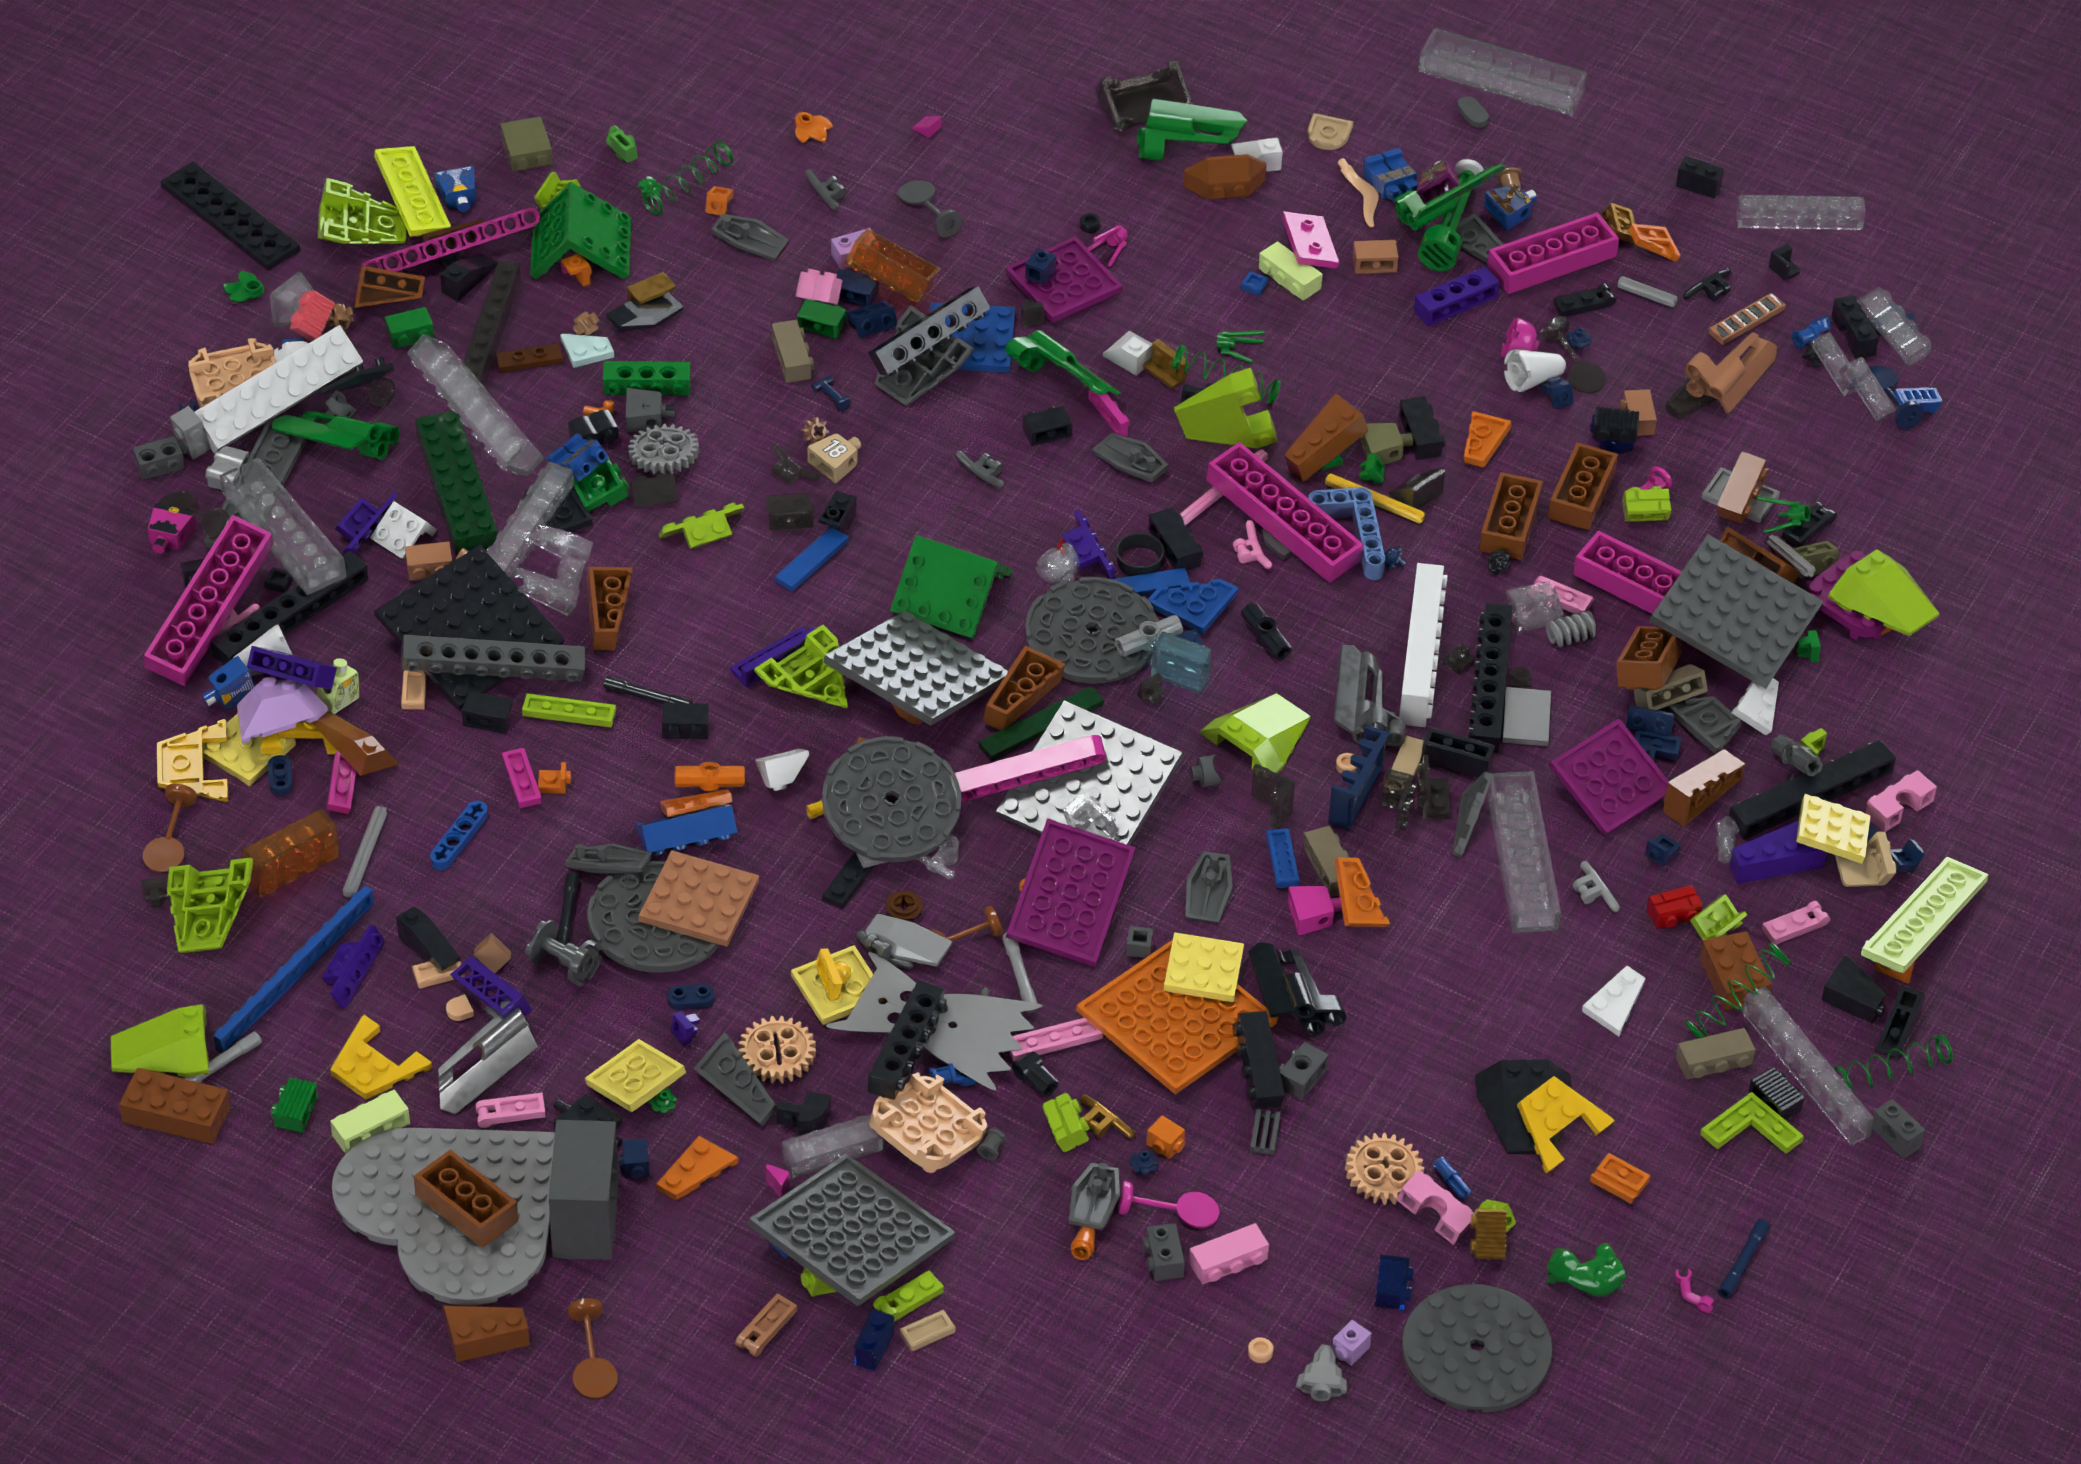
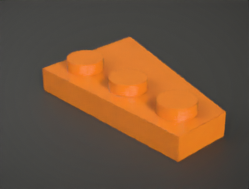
[1464,411,1512,468]
[660,789,732,817]
[1334,857,1390,927]
[656,1136,739,1201]

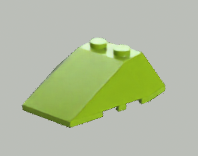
[318,178,406,244]
[1828,549,1940,636]
[1200,693,1311,780]
[167,858,253,953]
[111,1004,209,1077]

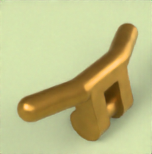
[1080,1094,1135,1139]

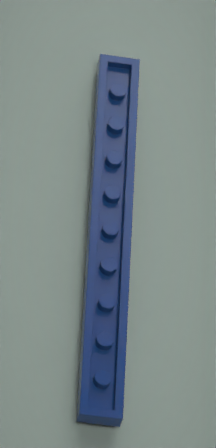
[214,885,374,1054]

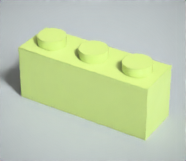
[1259,241,1322,301]
[330,1090,410,1154]

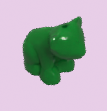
[1546,1242,1626,1297]

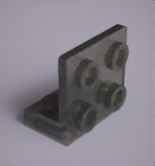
[766,493,813,531]
[1416,755,1451,819]
[1251,764,1295,829]
[1382,769,1416,837]

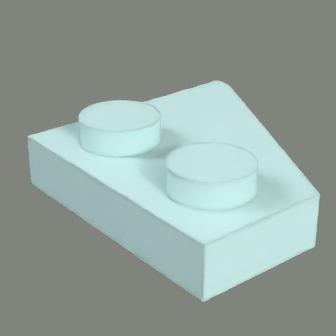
[560,334,614,368]

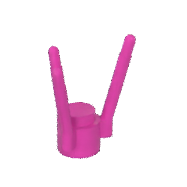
[1087,225,1128,268]

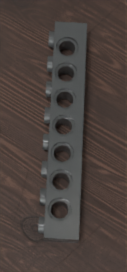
[401,635,585,682]

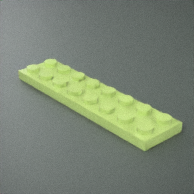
[1861,857,1989,973]

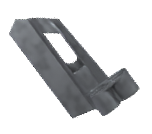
[1334,645,1406,746]

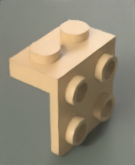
[1835,832,1896,887]

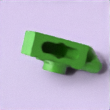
[606,125,638,163]

